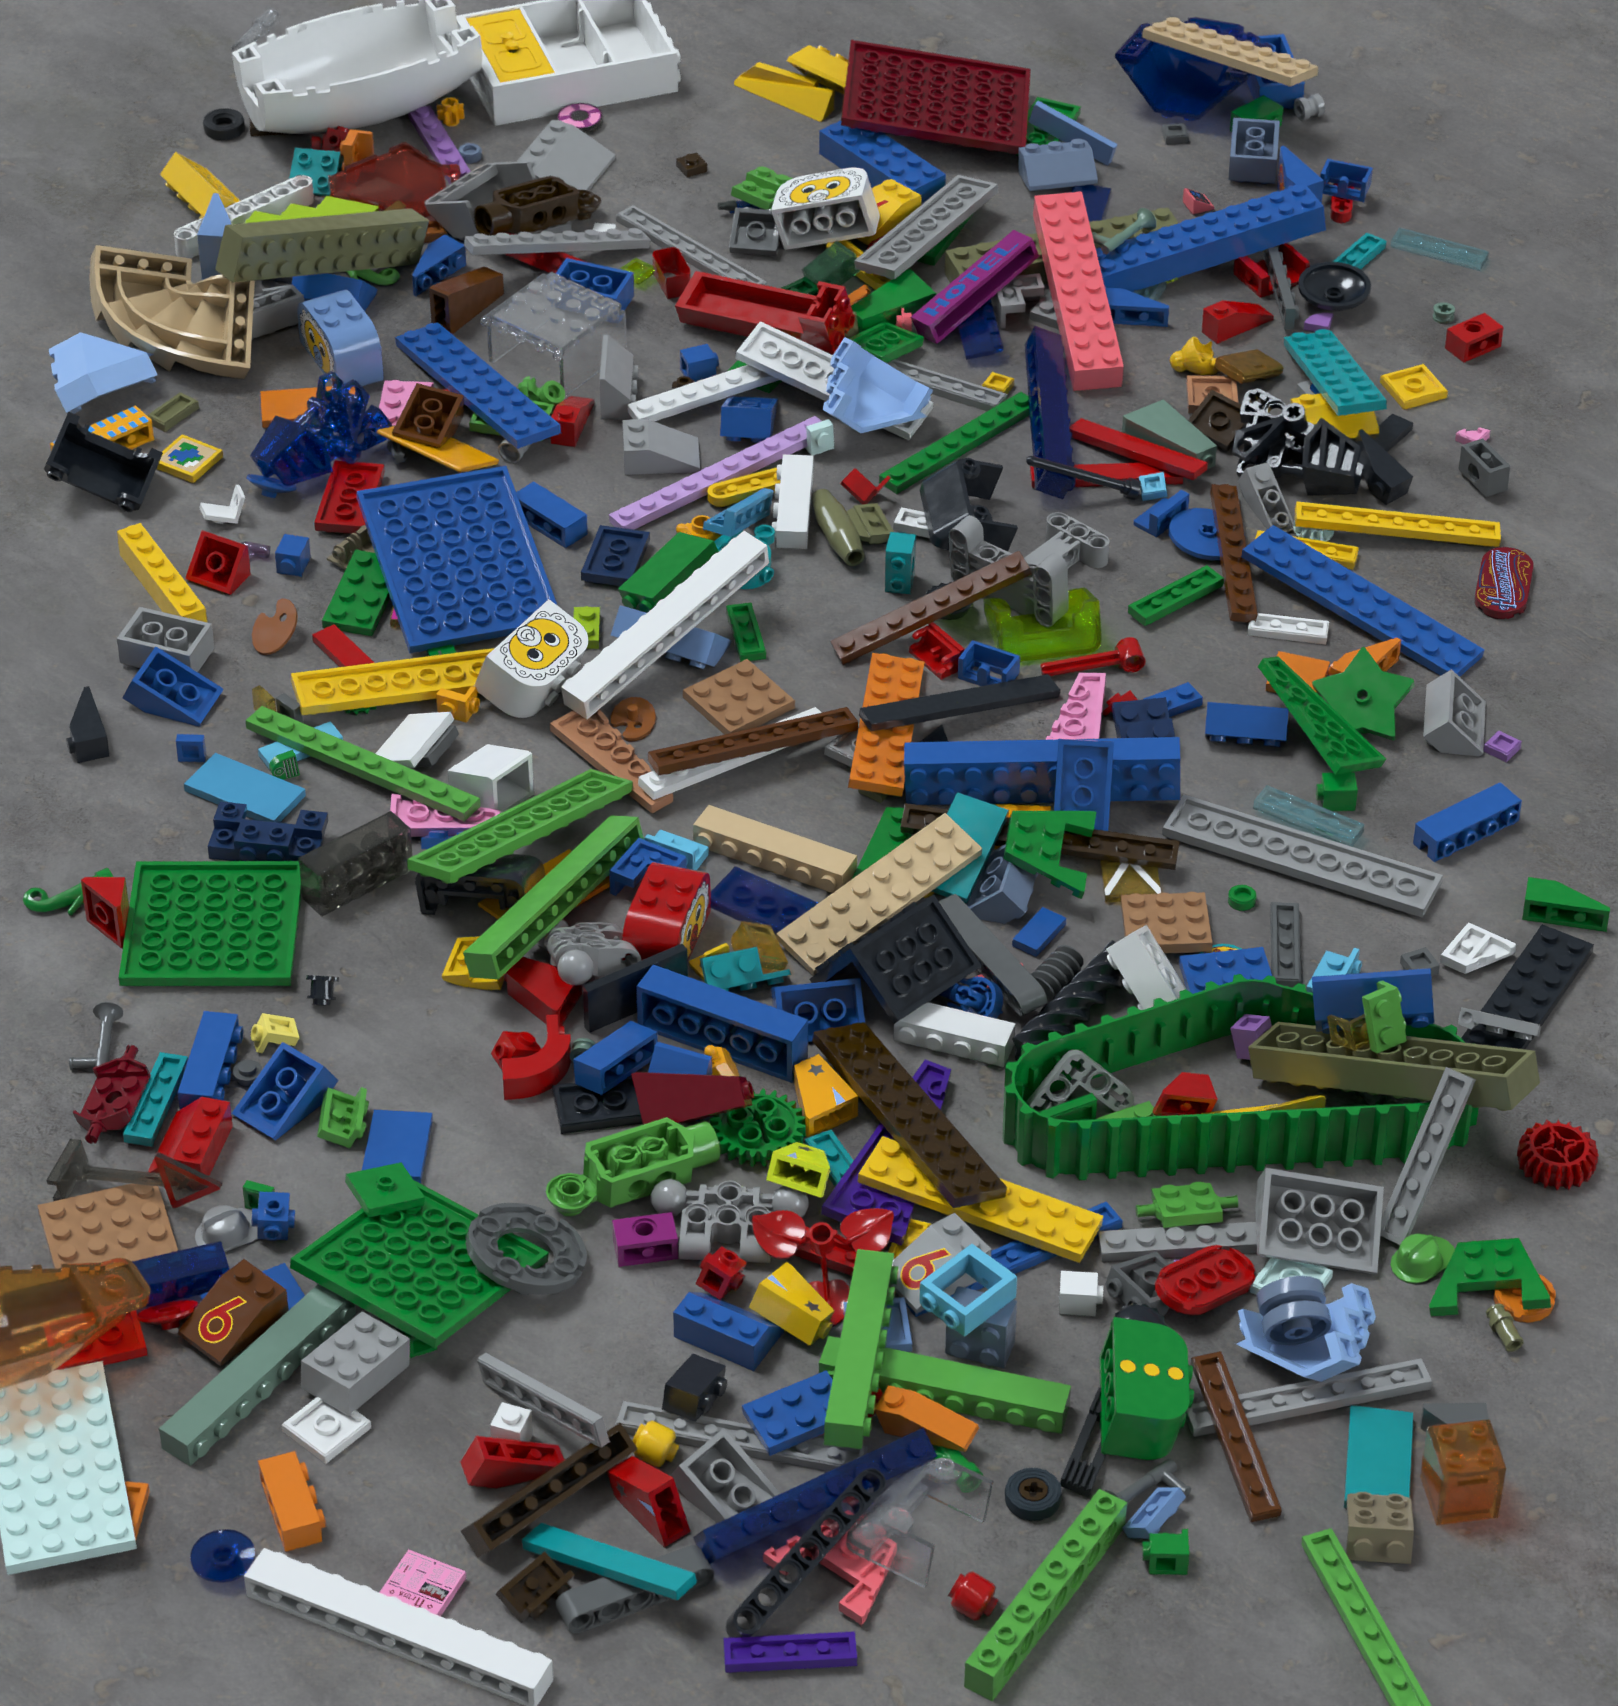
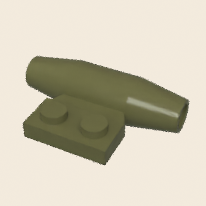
[811,489,894,566]

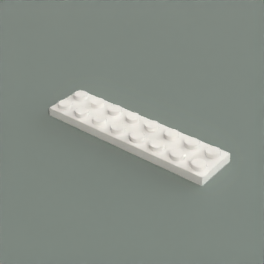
[735,321,933,440]

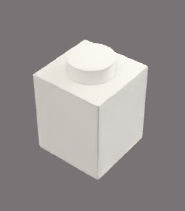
[1059,1271,1103,1316]
[490,1402,533,1442]

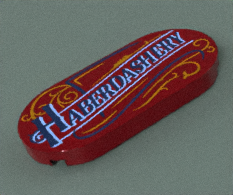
[1474,547,1534,619]

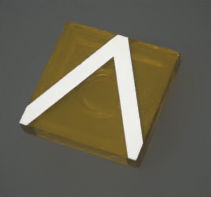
[1100,860,1161,902]

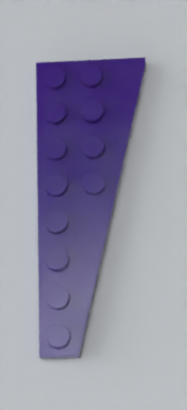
[821,1059,951,1246]

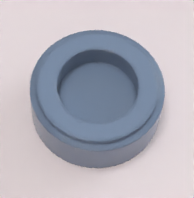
[458,143,482,163]

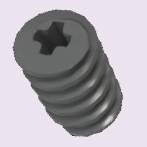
[1031,945,1084,1004]

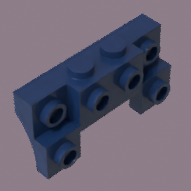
[207,801,328,870]

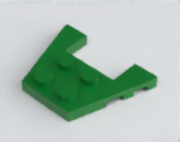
[1003,811,1096,899]
[1429,1238,1551,1317]

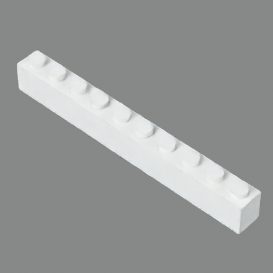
[561,531,769,719]
[244,1548,553,1706]

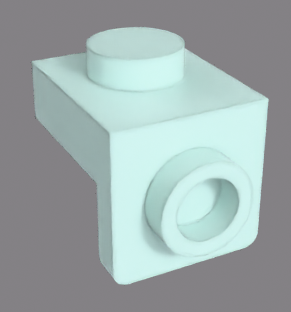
[805,419,834,456]

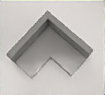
[991,274,1044,329]

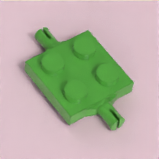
[1136,1182,1239,1228]

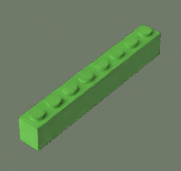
[824,1249,899,1449]
[819,1336,1071,1434]

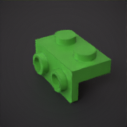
[1362,980,1407,1054]
[317,1087,369,1148]

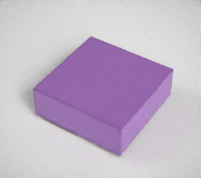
[1483,731,1522,763]

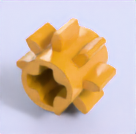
[436,97,464,126]

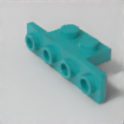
[700,947,791,991]

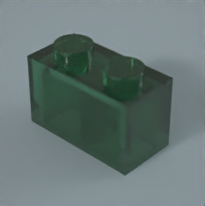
[802,241,860,286]

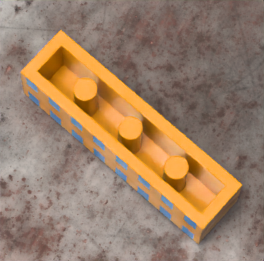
[50,406,154,450]

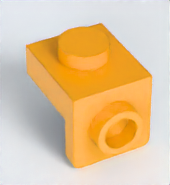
[436,686,480,723]

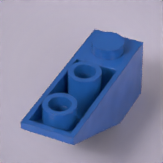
[412,235,466,296]

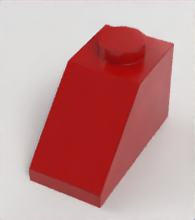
[1153,1072,1218,1116]

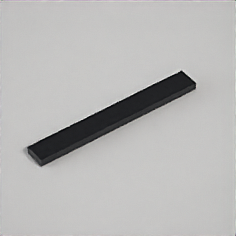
[859,674,1061,732]

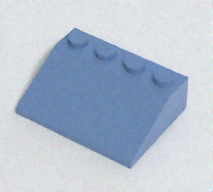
[197,193,231,280]

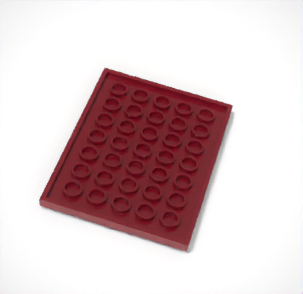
[841,40,1031,154]

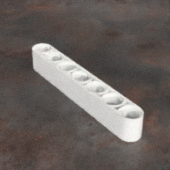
[174,175,314,258]

